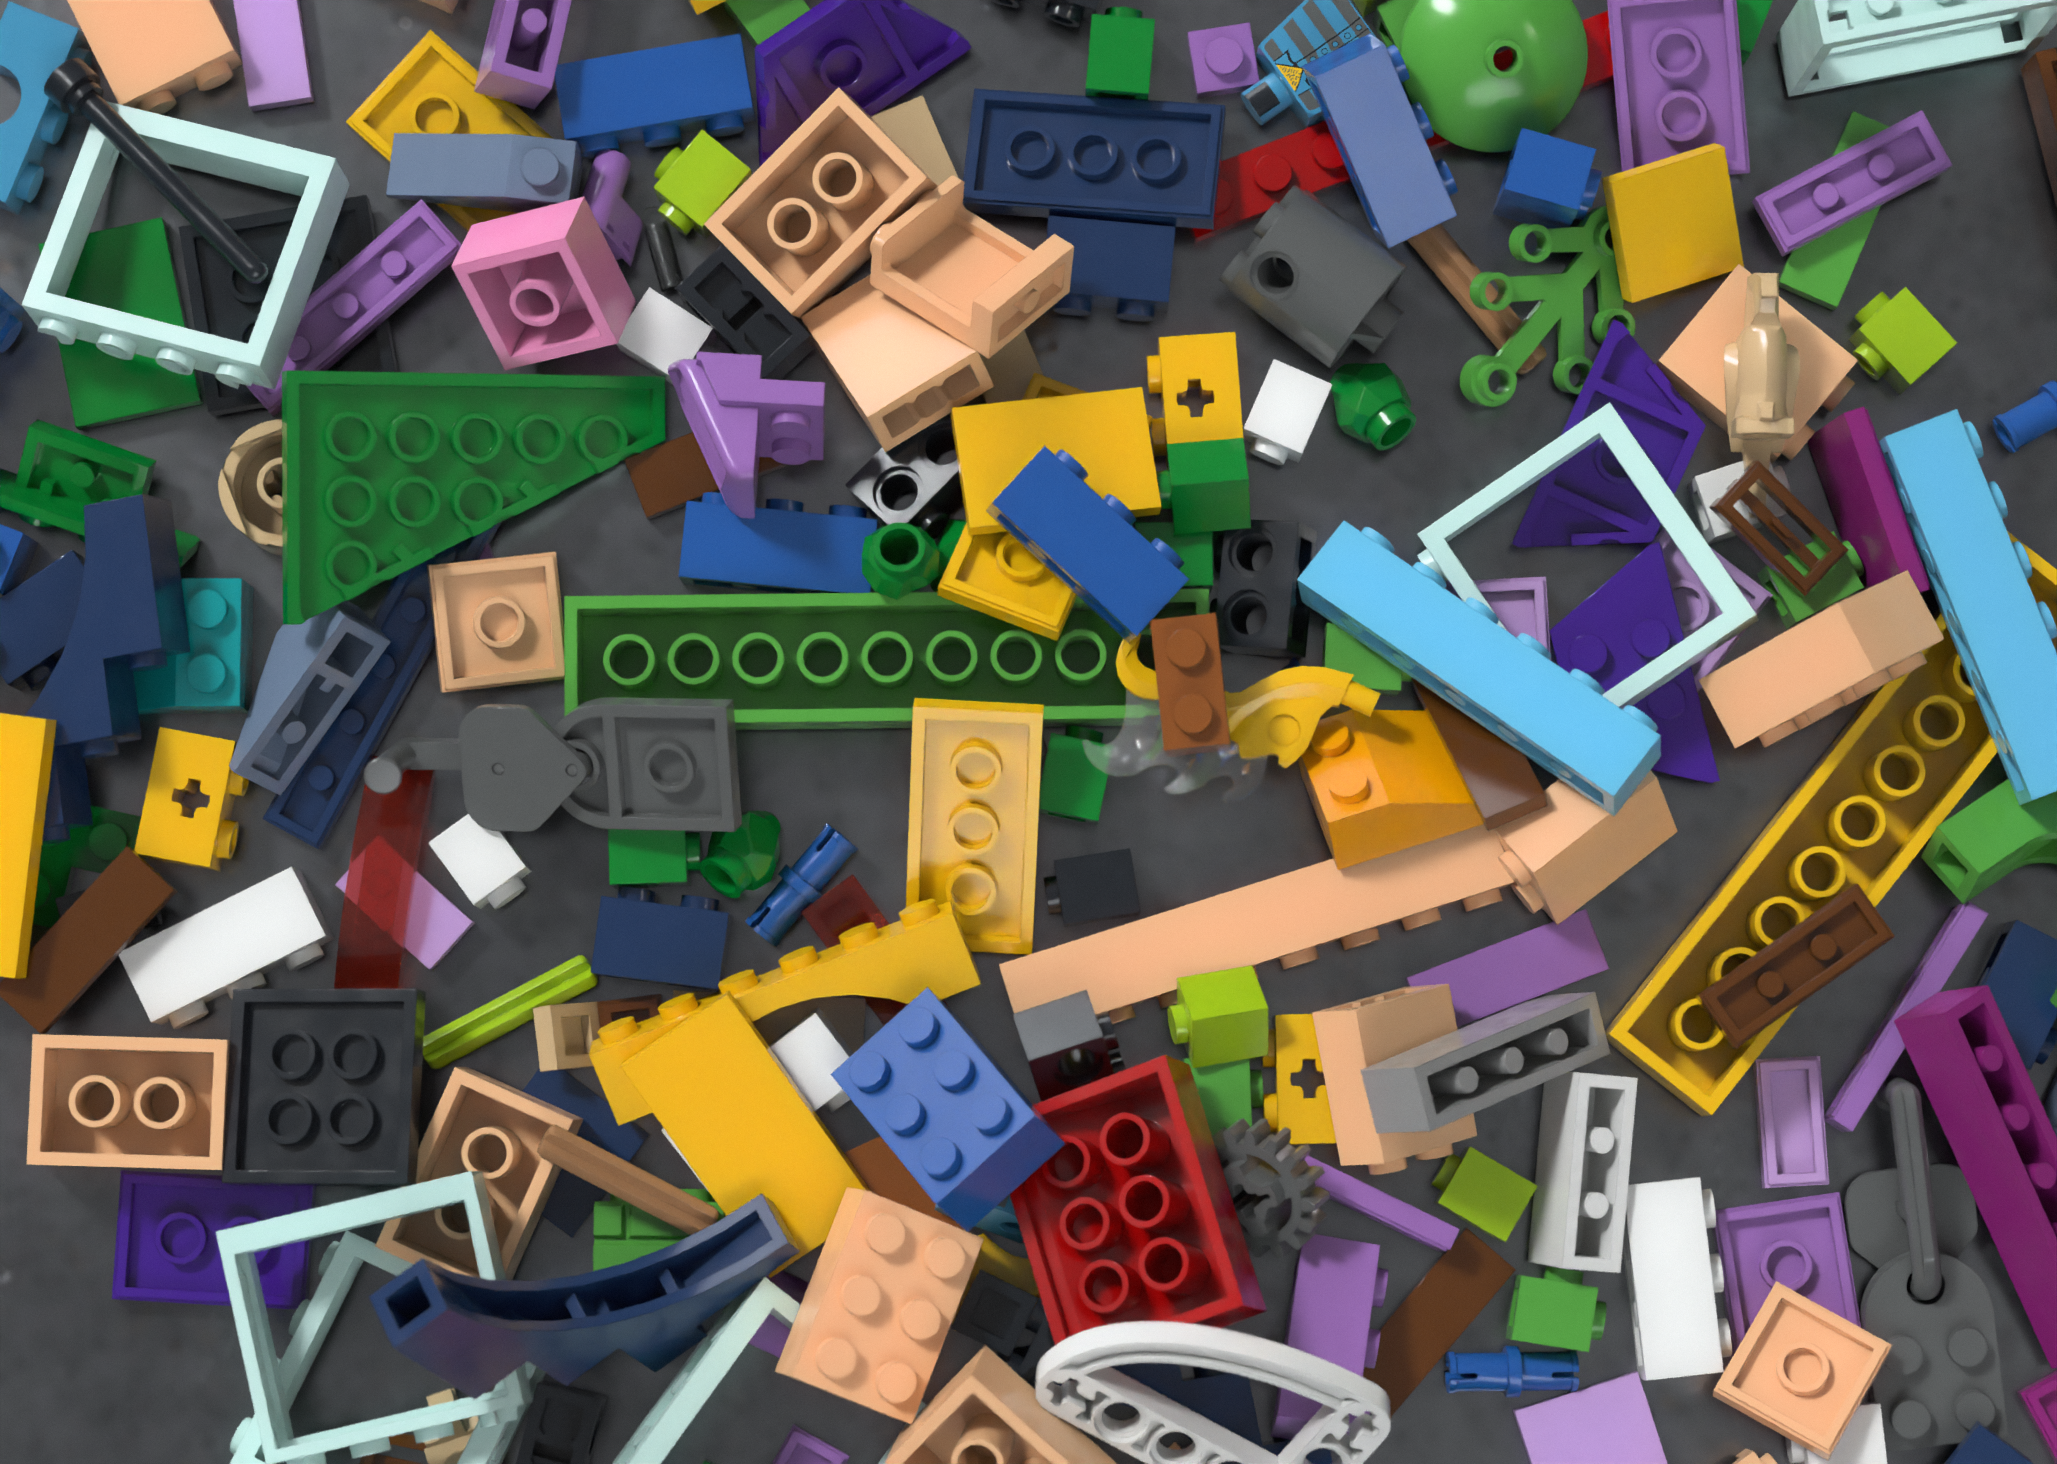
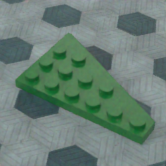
[282,371,665,625]

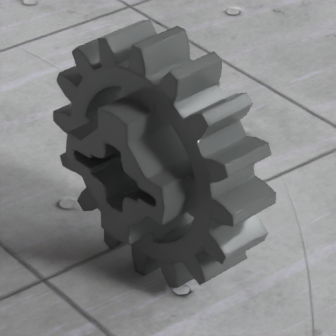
[1212,1118,1330,1258]

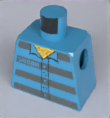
[1240,0,1376,128]

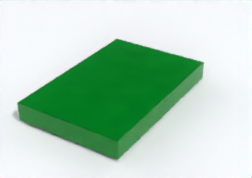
[38,217,203,430]

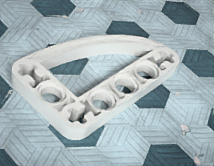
[1035,1321,1391,1464]

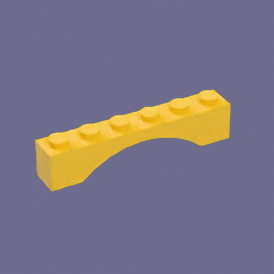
[589,899,981,1126]

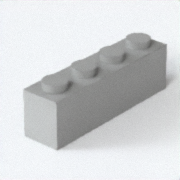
[1361,992,1611,1133]

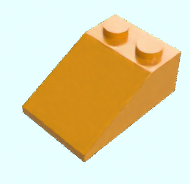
[1298,709,1484,870]

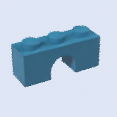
[0,1,92,215]

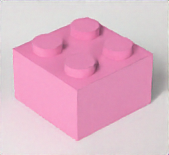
[451,197,636,370]

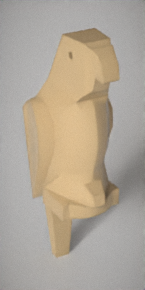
[1724,273,1800,518]

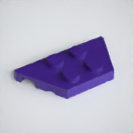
[755,0,972,167]
[1511,320,1706,548]
[1549,542,1720,783]

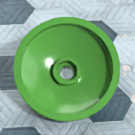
[1399,0,1588,152]

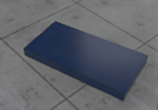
[963,88,1226,229]

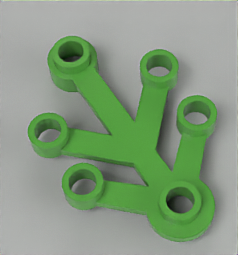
[1460,205,1636,407]

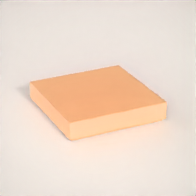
[427,551,564,693]
[1713,1281,1892,1460]

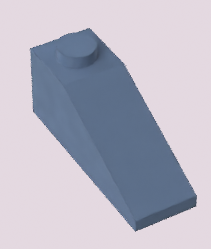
[386,133,583,213]
[229,601,391,796]

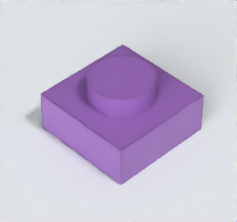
[1187,22,1259,99]

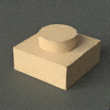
[533,1002,600,1072]

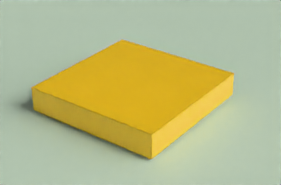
[1602,143,1744,303]

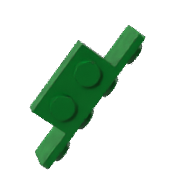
[0,419,200,567]

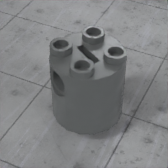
[1219,185,1407,368]

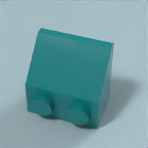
[133,578,254,714]

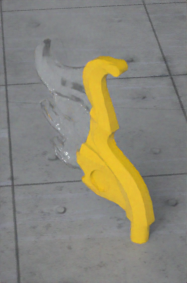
[1082,633,1381,803]

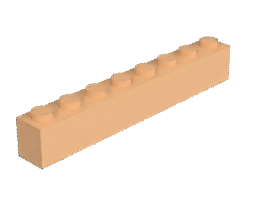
[999,824,1514,1025]

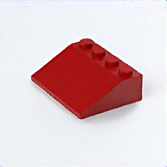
[1010,1055,1267,1345]

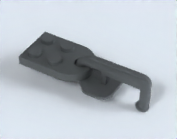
[364,697,742,832]
[1844,1074,2009,1453]

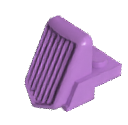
[668,352,825,519]

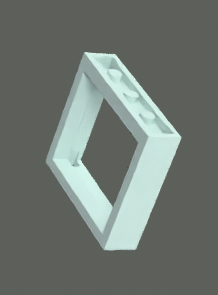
[1776,0,2057,97]
[22,101,350,390]
[1417,402,1759,710]
[216,1171,533,1464]
[230,1231,546,1464]
[612,1277,926,1464]

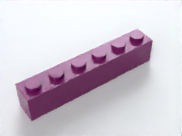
[1894,985,2057,1368]

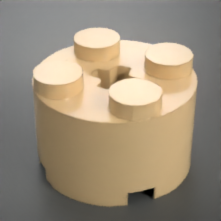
[218,419,283,556]

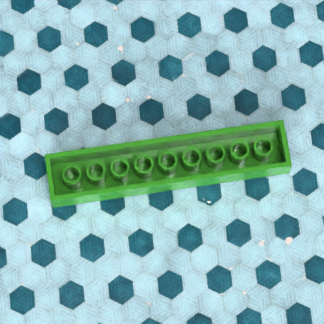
[564,589,1209,730]

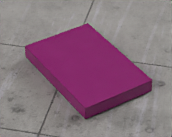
[1807,407,1930,594]

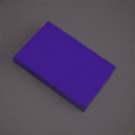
[112,1170,316,1309]

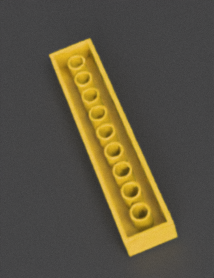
[1605,531,2057,1117]

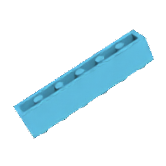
[1879,409,2057,805]
[1297,521,1661,817]

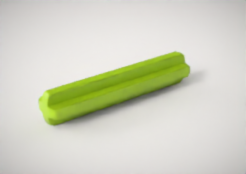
[423,955,598,1069]

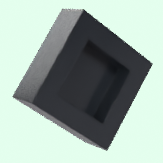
[951,1269,1038,1357]

